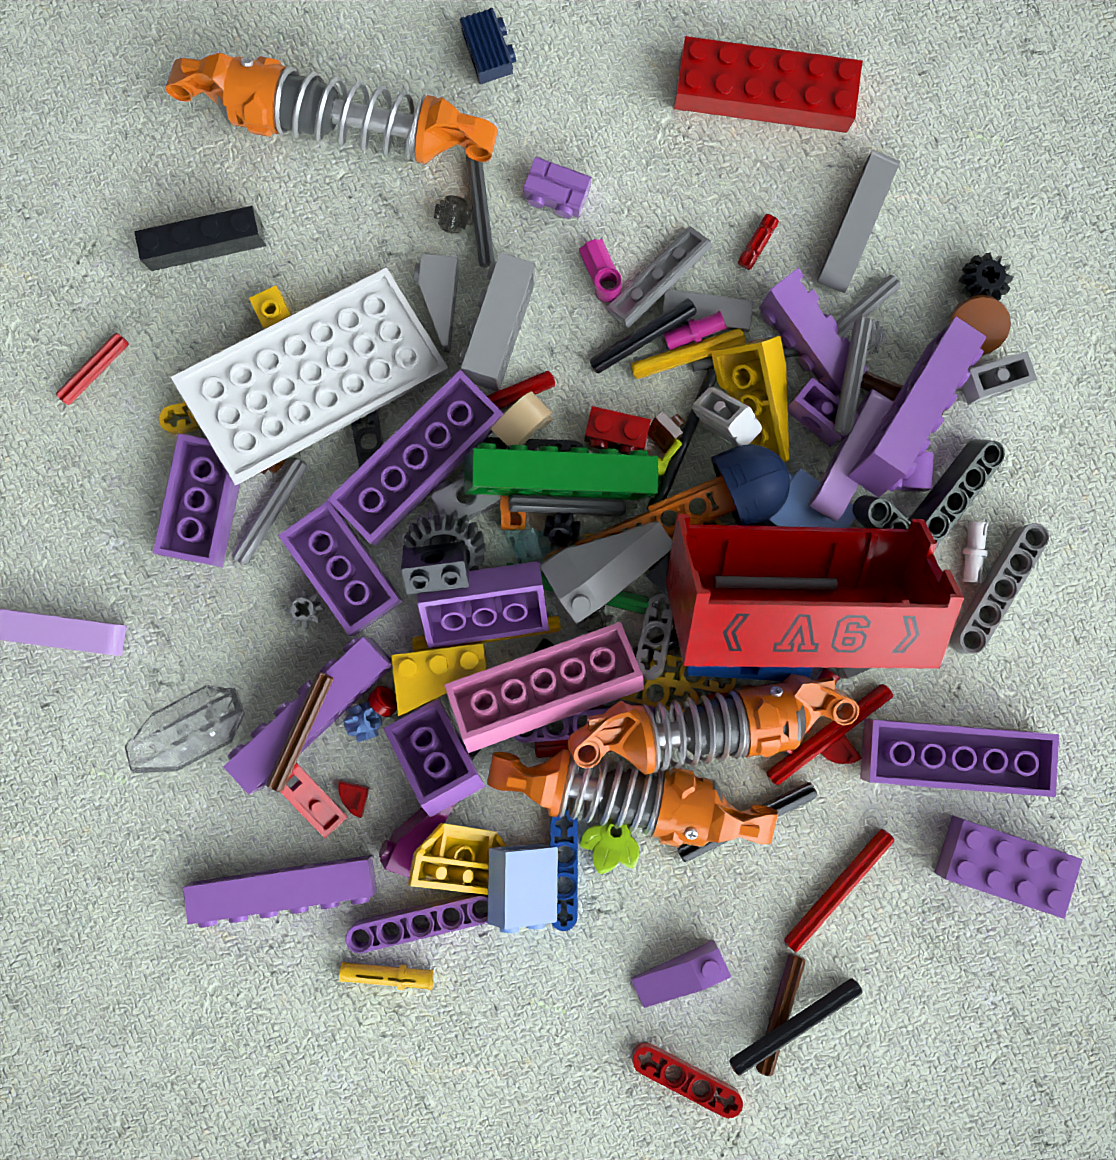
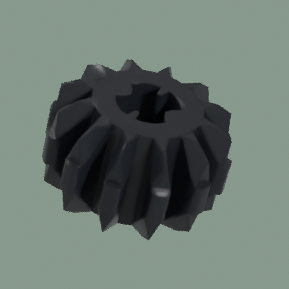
[958,252,1014,300]

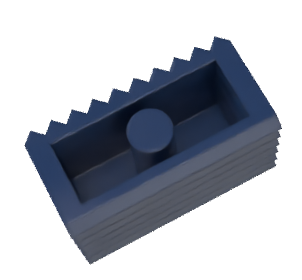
[460,8,516,84]

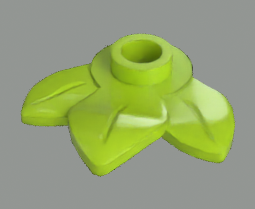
[580,818,639,874]

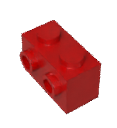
[584,406,651,455]

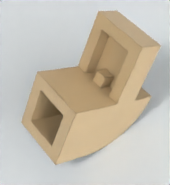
[491,391,553,446]

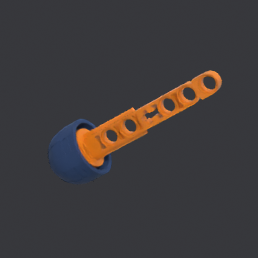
[543,444,790,562]

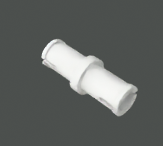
[962,521,989,583]

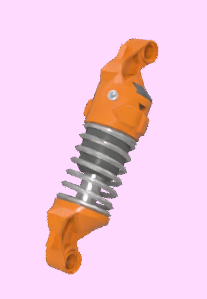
[568,674,859,775]
[487,749,779,847]

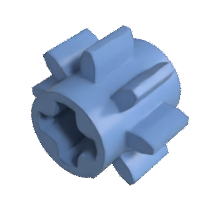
[343,702,382,742]

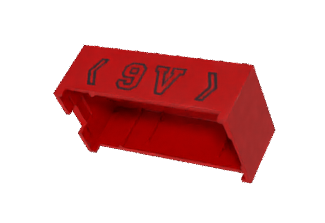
[666,514,964,669]

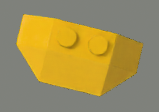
[408,823,506,895]

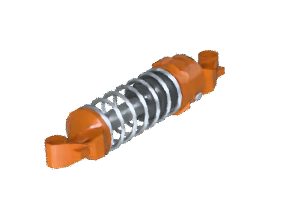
[165,53,498,164]

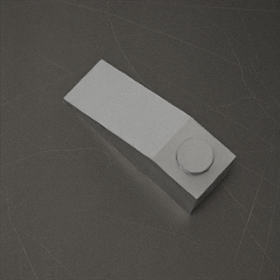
[414,253,460,353]

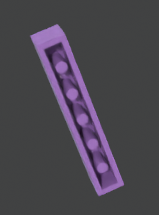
[183,855,377,928]

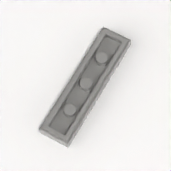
[606,226,712,328]

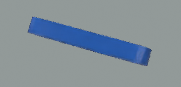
[550,809,578,931]

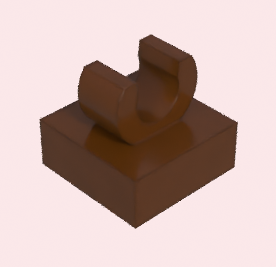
[648,412,686,453]

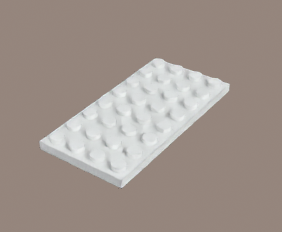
[171,267,448,486]

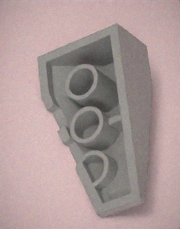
[539,521,673,624]

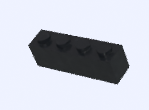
[134,206,267,271]

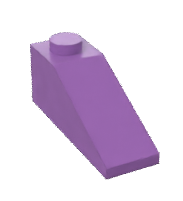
[631,940,731,1008]

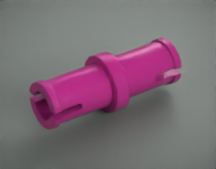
[664,311,727,351]

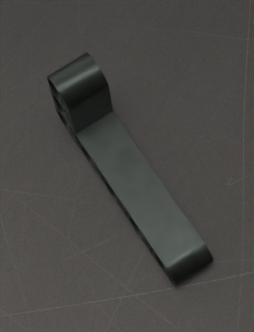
[852,439,1005,549]

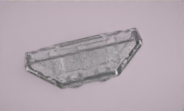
[125,685,245,773]

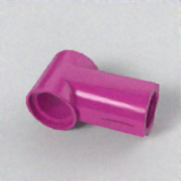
[579,239,622,303]

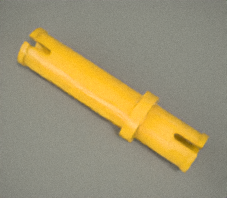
[339,961,434,990]

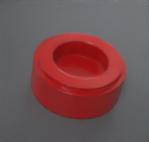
[368,686,397,717]

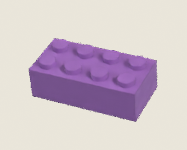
[153,433,241,568]
[278,500,404,636]
[417,561,549,648]
[935,815,1083,919]

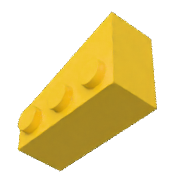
[391,643,488,716]

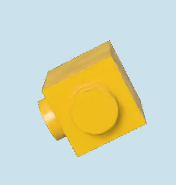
[249,285,292,329]

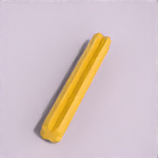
[631,329,746,379]

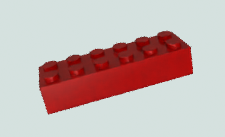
[674,36,863,133]

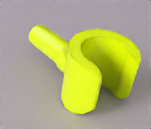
[654,440,682,476]

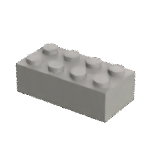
[458,252,536,391]

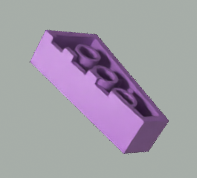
[759,268,869,396]

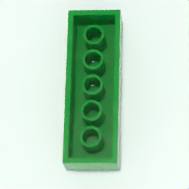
[464,443,658,501]

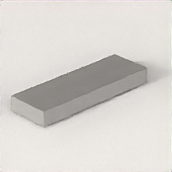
[661,289,753,332]

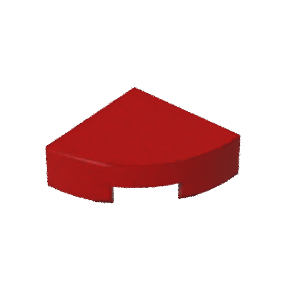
[820,735,862,764]
[338,780,370,818]

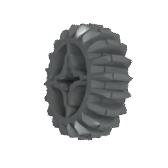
[403,509,486,571]

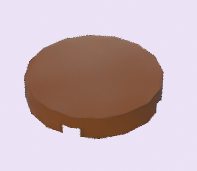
[947,295,1011,355]

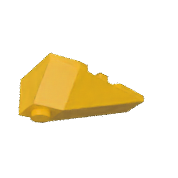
[711,335,789,462]

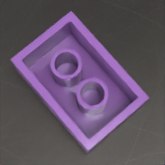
[383,699,485,817]

